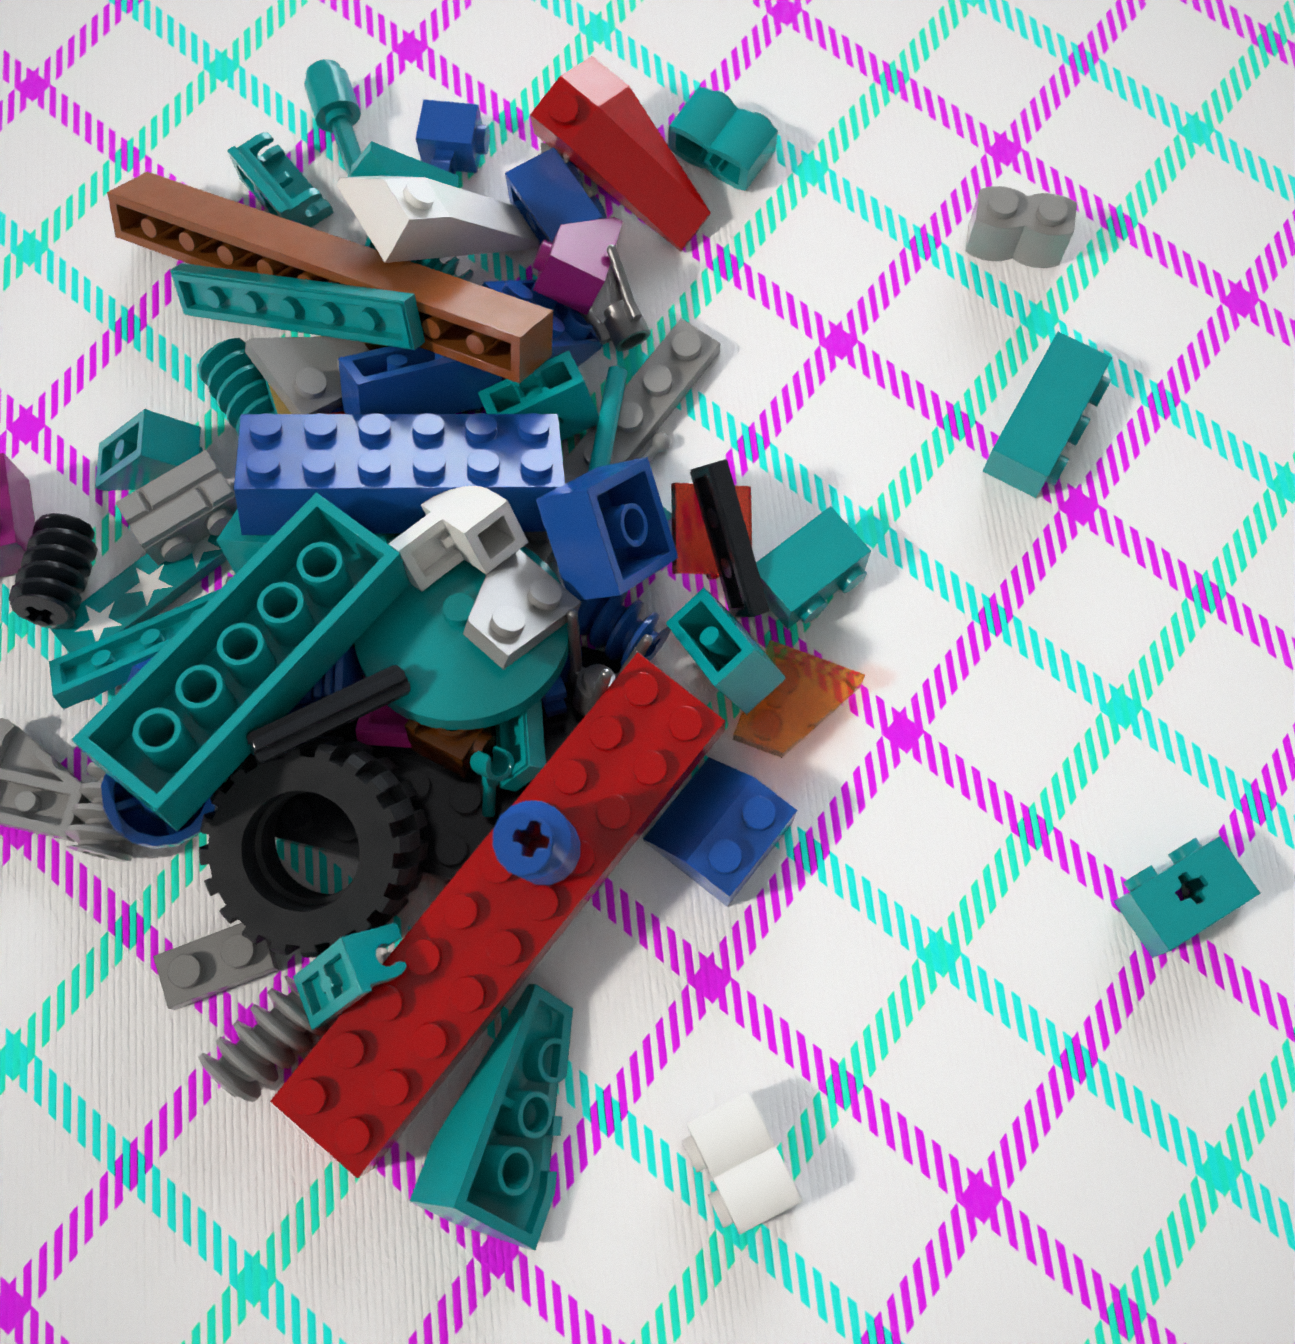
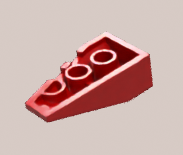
[530,56,711,252]

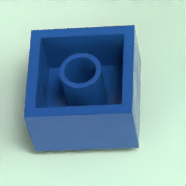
[536,457,679,601]

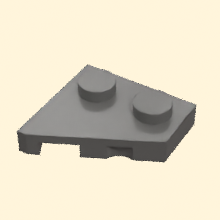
[463,549,581,670]
[0,718,89,842]

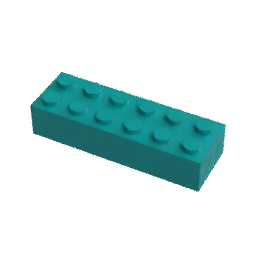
[71,492,410,832]

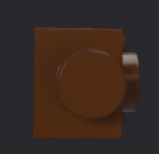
[404,719,496,778]

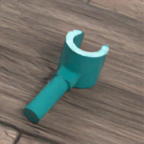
[470,746,514,817]

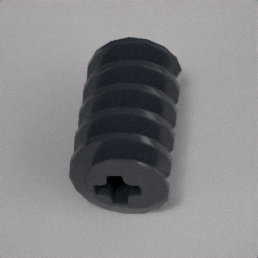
[9,513,98,630]

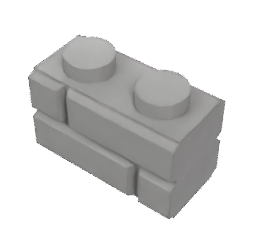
[116,450,237,565]

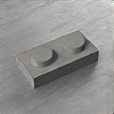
[153,923,279,1010]

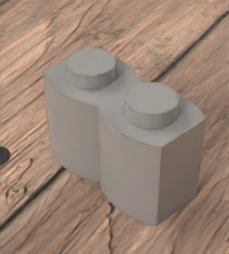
[965,186,1077,268]

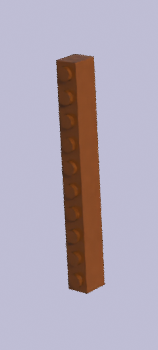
[107,171,553,384]

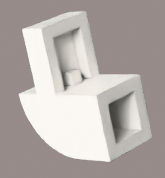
[388,486,528,592]

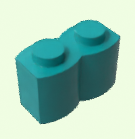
[668,87,778,191]

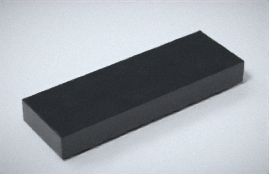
[690,459,770,618]

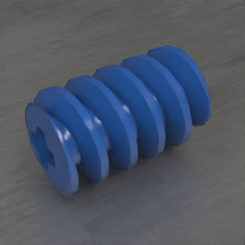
[578,591,671,668]
[492,801,581,885]

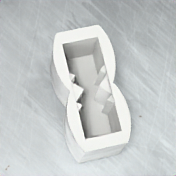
[681,1092,803,1234]

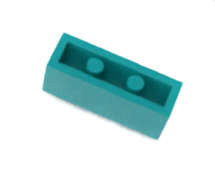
[982,332,1112,498]

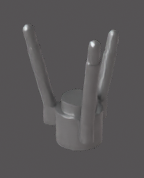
[579,245,651,351]
[567,609,653,716]

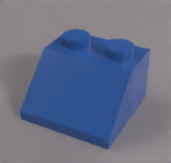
[643,757,797,907]

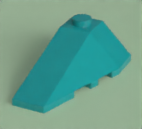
[410,984,573,1250]

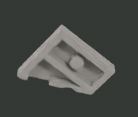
[245,337,369,414]

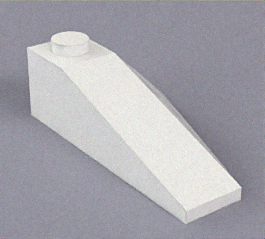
[336,176,540,263]

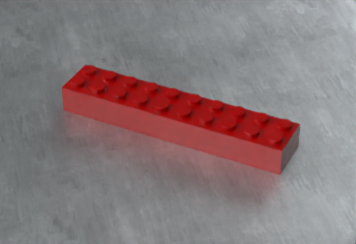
[270,652,725,1179]

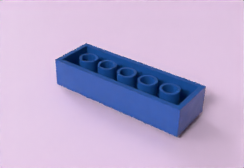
[234,413,565,535]

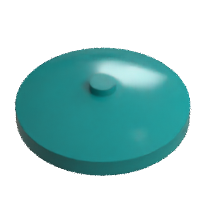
[354,546,569,730]

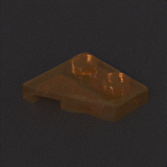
[732,640,865,758]

